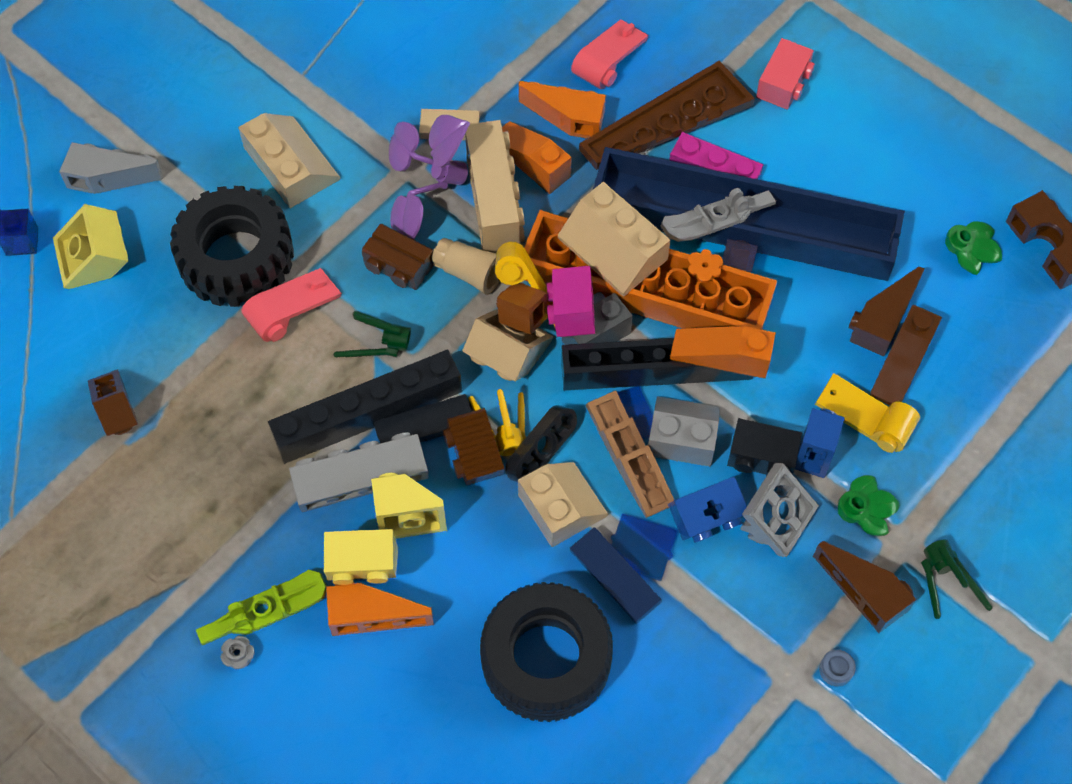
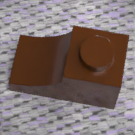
[88,369,138,436]

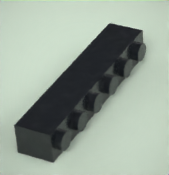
[561,338,753,391]
[268,349,462,464]

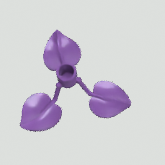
[389,115,470,240]

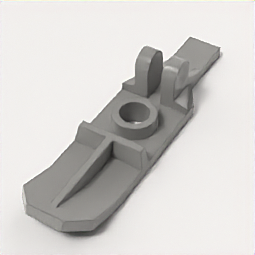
[660,188,776,242]

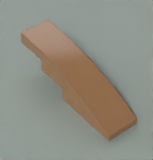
[585,390,674,518]

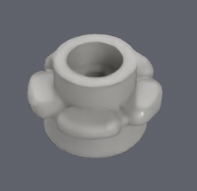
[220,636,255,669]

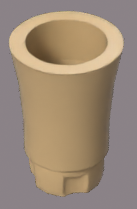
[432,238,500,295]

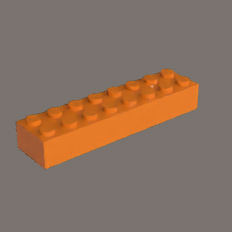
[524,210,777,330]

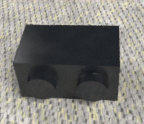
[727,418,802,476]

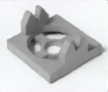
[740,463,819,557]

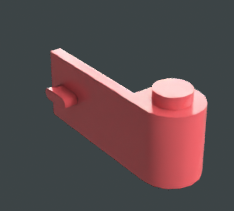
[571,20,649,90]
[241,268,342,342]

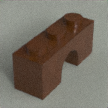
[1006,190,1072,290]

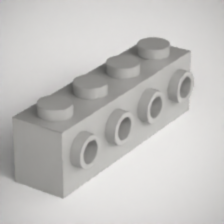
[289,432,429,512]

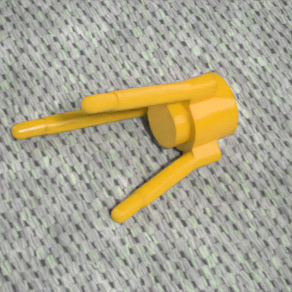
[468,389,526,456]

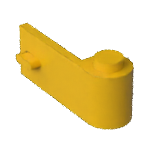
[495,242,555,327]
[815,373,921,453]

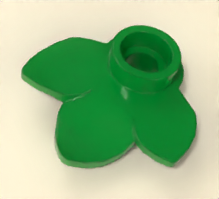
[945,221,1002,275]
[837,475,900,536]

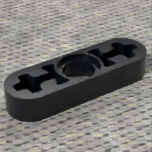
[506,405,577,482]

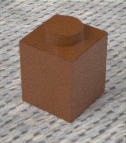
[496,283,548,335]

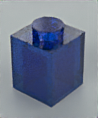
[0,209,39,256]

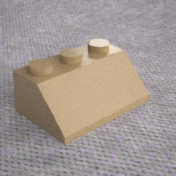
[238,113,340,208]
[558,182,670,297]

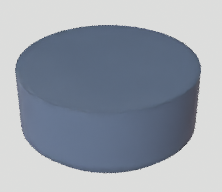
[819,650,856,686]

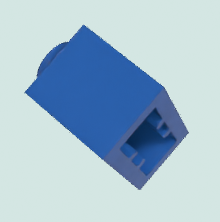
[795,408,845,478]
[668,476,747,543]

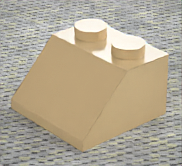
[462,309,554,382]
[518,462,608,547]

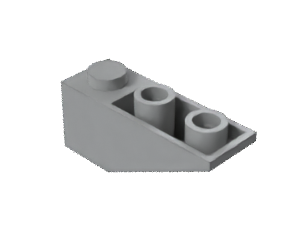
[59,142,163,194]

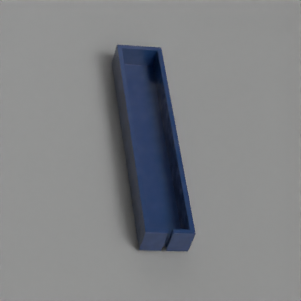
[593,147,905,281]

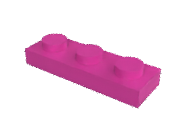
[669,132,764,180]

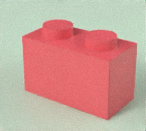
[756,38,815,110]

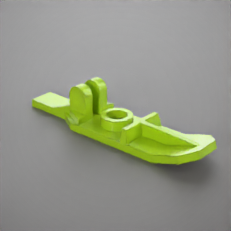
[196,570,327,646]

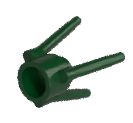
[333,311,411,358]
[921,540,992,619]

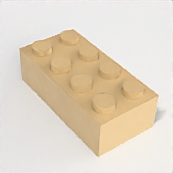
[465,120,525,253]

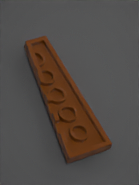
[579,61,755,170]

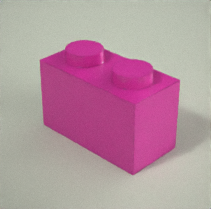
[547,266,595,337]

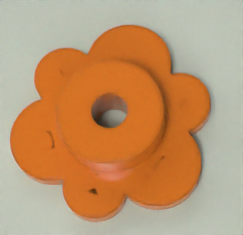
[688,249,723,283]

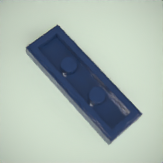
[570,527,662,624]

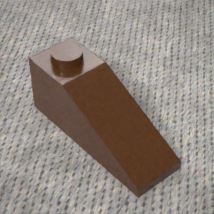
[848,266,924,356]
[870,304,942,405]
[813,541,916,633]

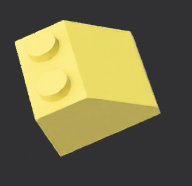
[53,204,128,289]
[371,473,447,539]
[324,529,398,585]

